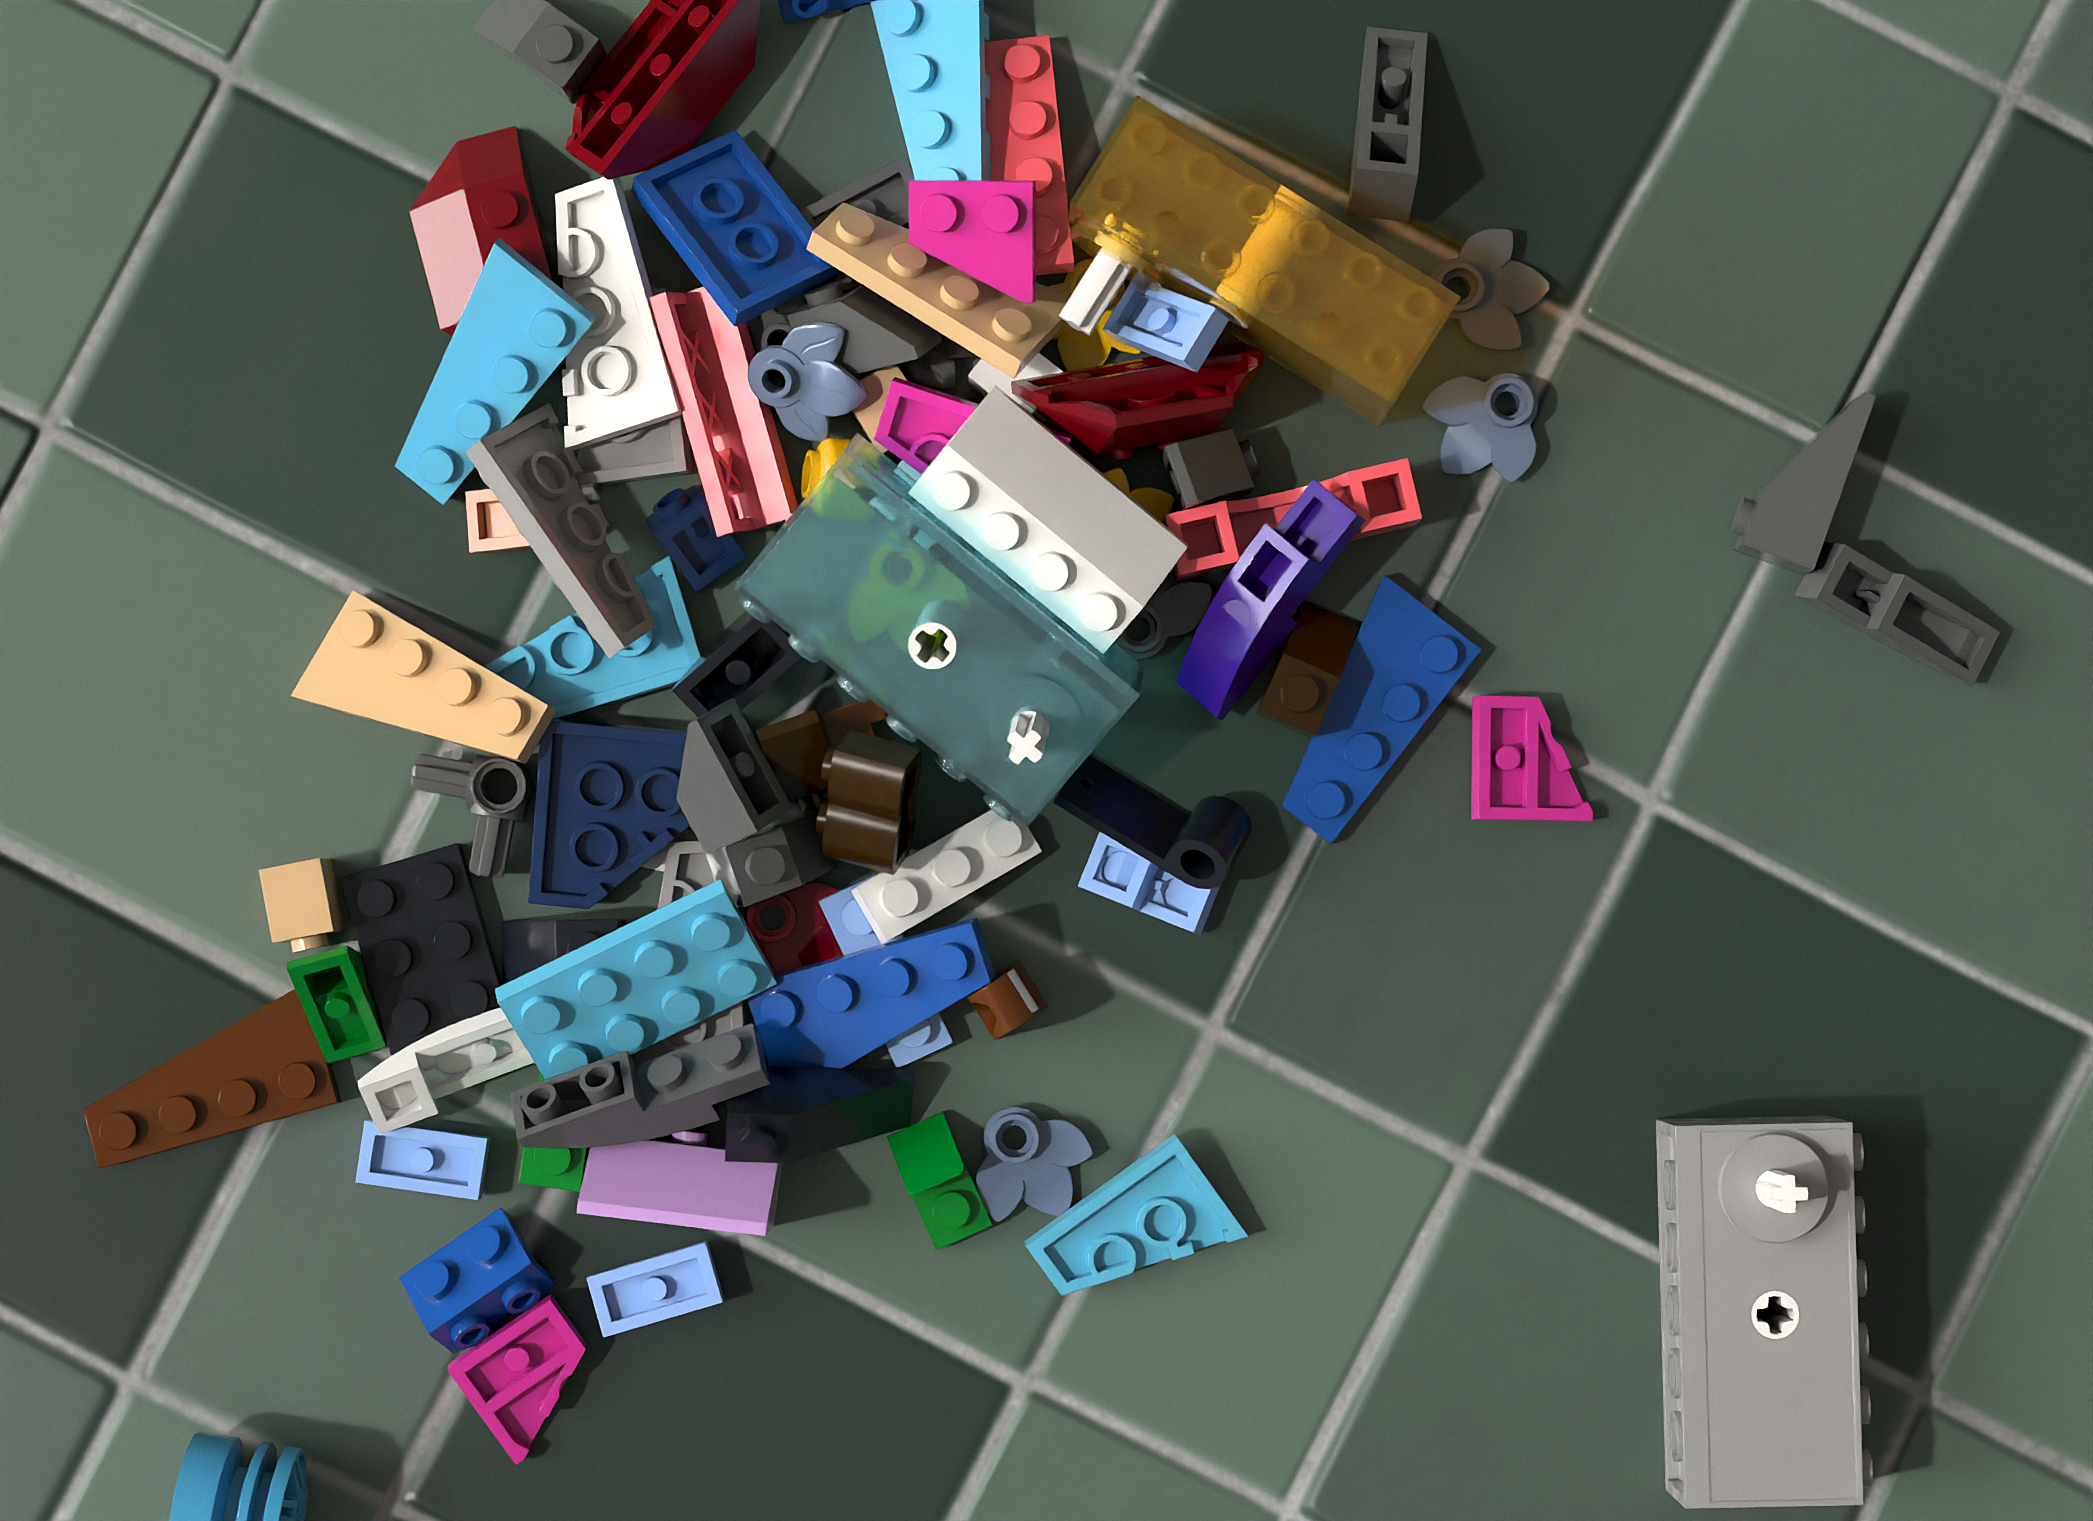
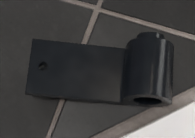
[1053,752,1252,889]

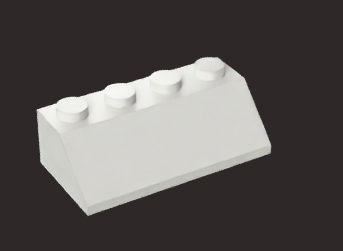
[908,385,1188,654]

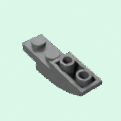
[511,1023,770,1149]

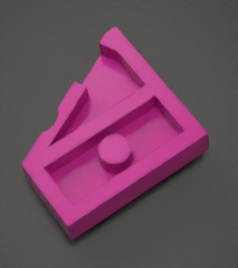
[909,179,1036,303]
[1471,695,1593,822]
[447,1294,586,1465]

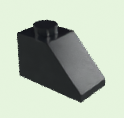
[672,591,810,718]
[502,919,626,983]

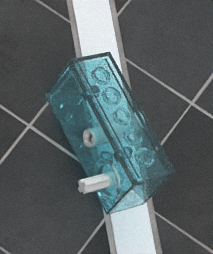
[732,433,1145,827]

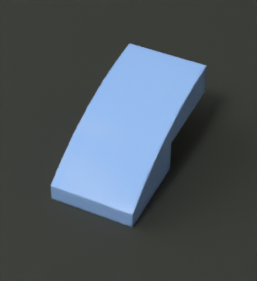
[1078,832,1221,935]

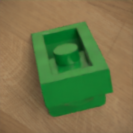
[287,946,387,1064]
[887,1111,993,1251]

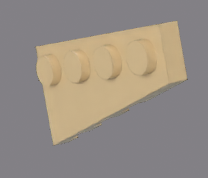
[806,202,1070,379]
[291,590,557,764]

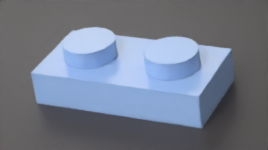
[1102,277,1229,373]
[355,1120,491,1200]
[586,1241,725,1338]

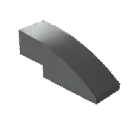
[1794,542,2001,686]

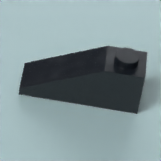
[725,1066,914,1163]

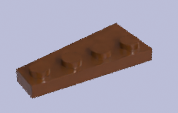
[82,989,341,1169]

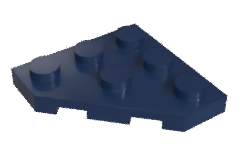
[528,718,690,909]

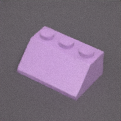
[577,1130,782,1236]

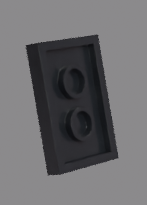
[339,843,502,1056]

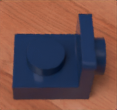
[645,485,746,592]

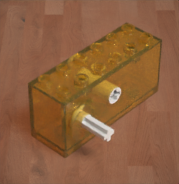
[1058,95,1461,426]

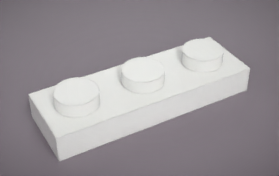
[851,799,1042,944]

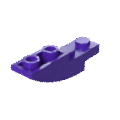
[1175,479,1366,720]

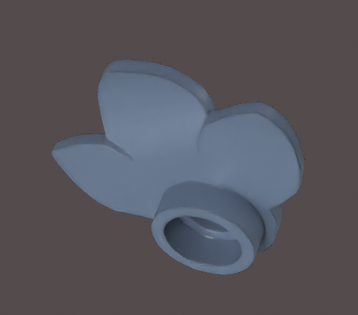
[747,322,868,441]
[1422,373,1538,483]
[976,1106,1093,1222]

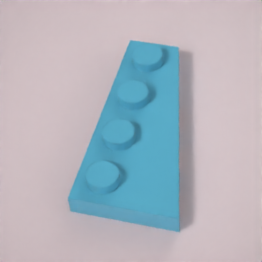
[395,238,597,505]

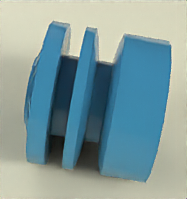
[170,1431,308,1521]

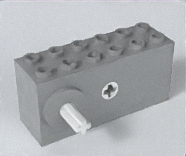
[1656,1116,1873,1509]

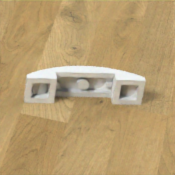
[357,1008,535,1135]

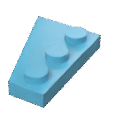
[1024,1133,1248,1296]

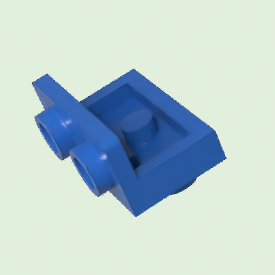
[399,1207,555,1353]

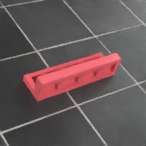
[649,287,801,537]

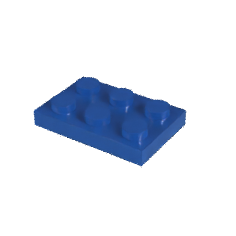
[631,129,838,327]

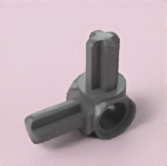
[411,754,534,878]

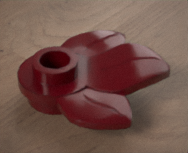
[742,882,843,975]

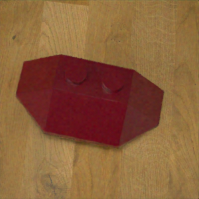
[565,0,761,180]
[409,126,566,368]
[1011,341,1265,460]

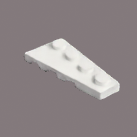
[555,177,682,450]

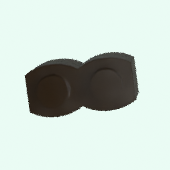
[816,729,922,875]

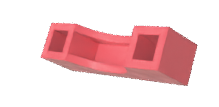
[1163,458,1422,581]

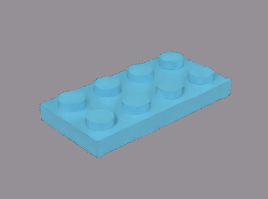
[495,879,777,1080]

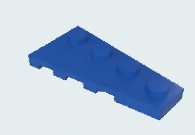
[1281,575,1481,844]
[747,917,996,1069]

